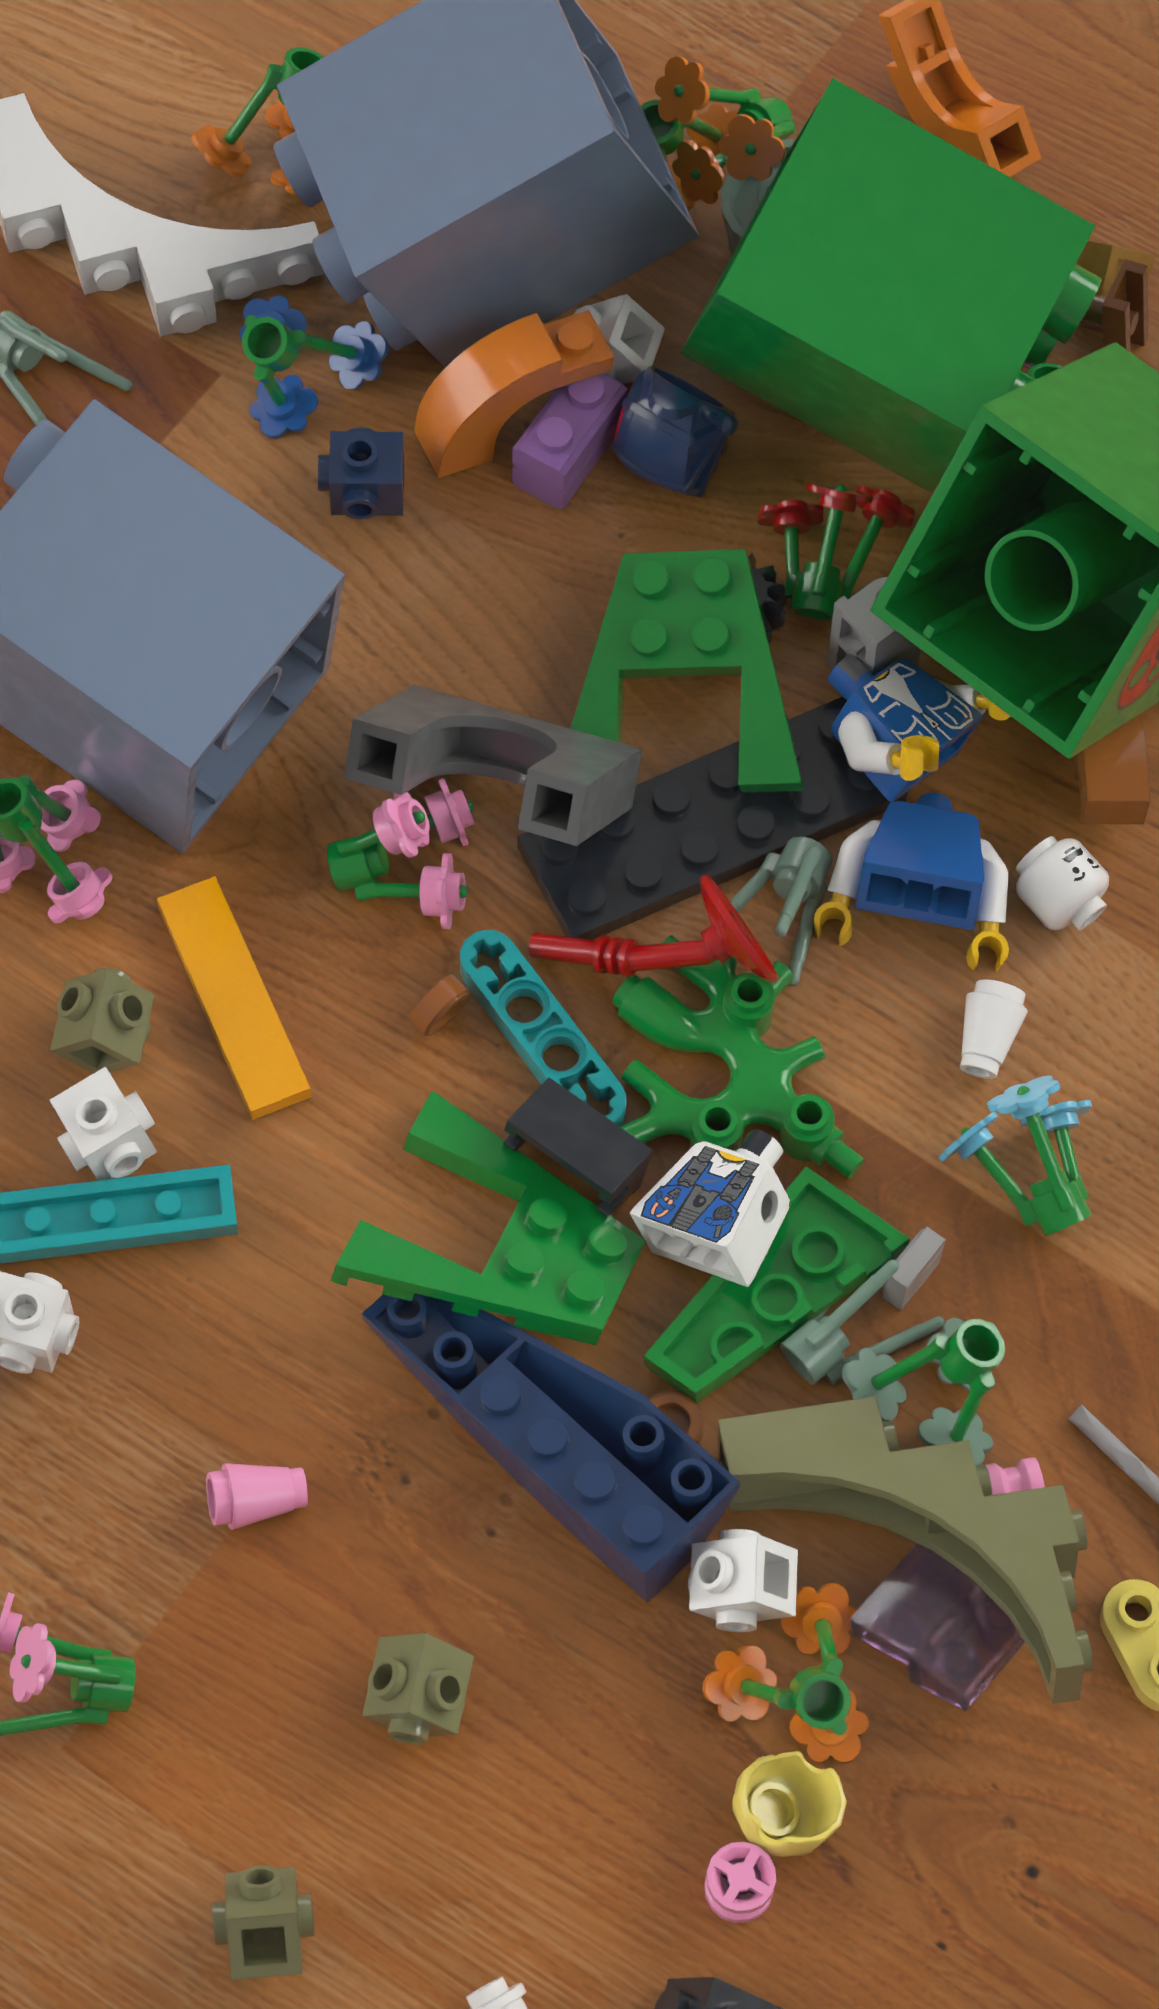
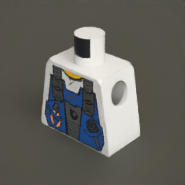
[630,1129,790,1287]

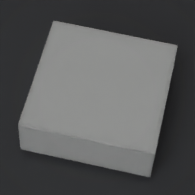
[882,1226,946,1311]

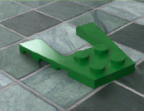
[570,549,804,792]
[330,1091,646,1346]

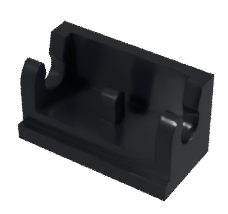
[503,1077,653,1218]

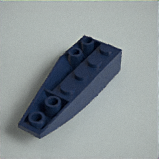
[362,1294,740,1603]

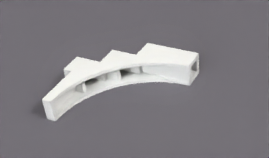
[0,93,323,337]

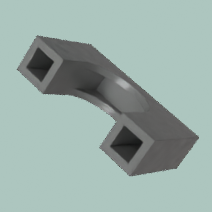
[344,685,643,846]

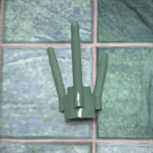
[0,310,132,425]
[730,836,833,986]
[780,1260,945,1386]

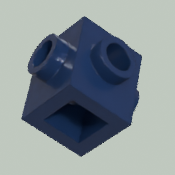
[318,428,404,520]

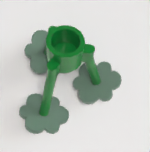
[842,1318,1005,1466]

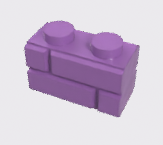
[512,374,628,510]

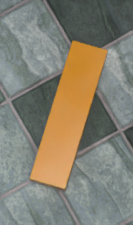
[157,876,312,1121]

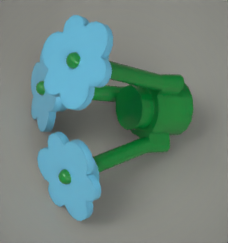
[938,1076,1092,1236]

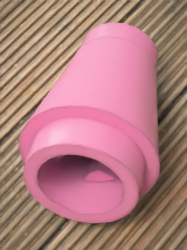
[206,1463,308,1530]

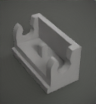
[827,577,920,675]

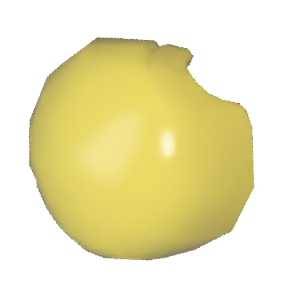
[732,1751,847,1857]

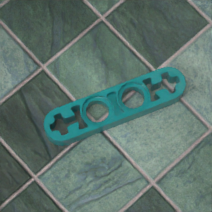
[460,930,626,1127]

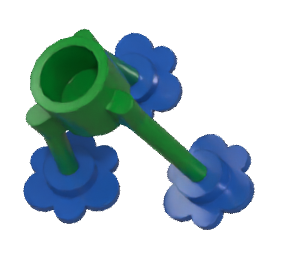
[239,295,389,439]

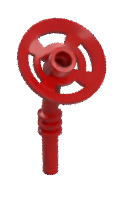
[528,873,779,984]

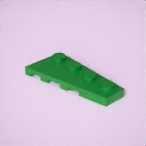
[644,1167,910,1404]

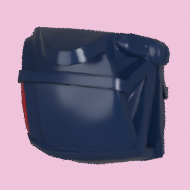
[612,366,738,498]

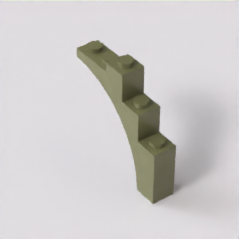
[718,1396,1093,1704]

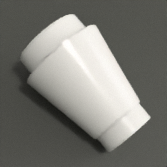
[960,980,1028,1079]

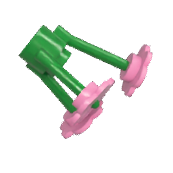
[0,1592,135,1736]

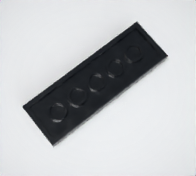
[517,696,908,940]

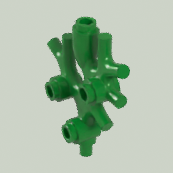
[612,935,865,1180]

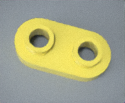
[1100,1579,1159,1712]

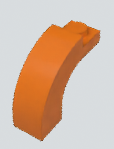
[878,0,1042,177]
[414,310,614,478]

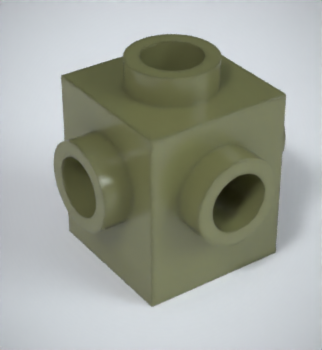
[50,968,155,1073]
[362,1633,474,1745]
[213,1865,315,1980]

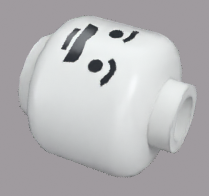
[1016,836,1109,931]

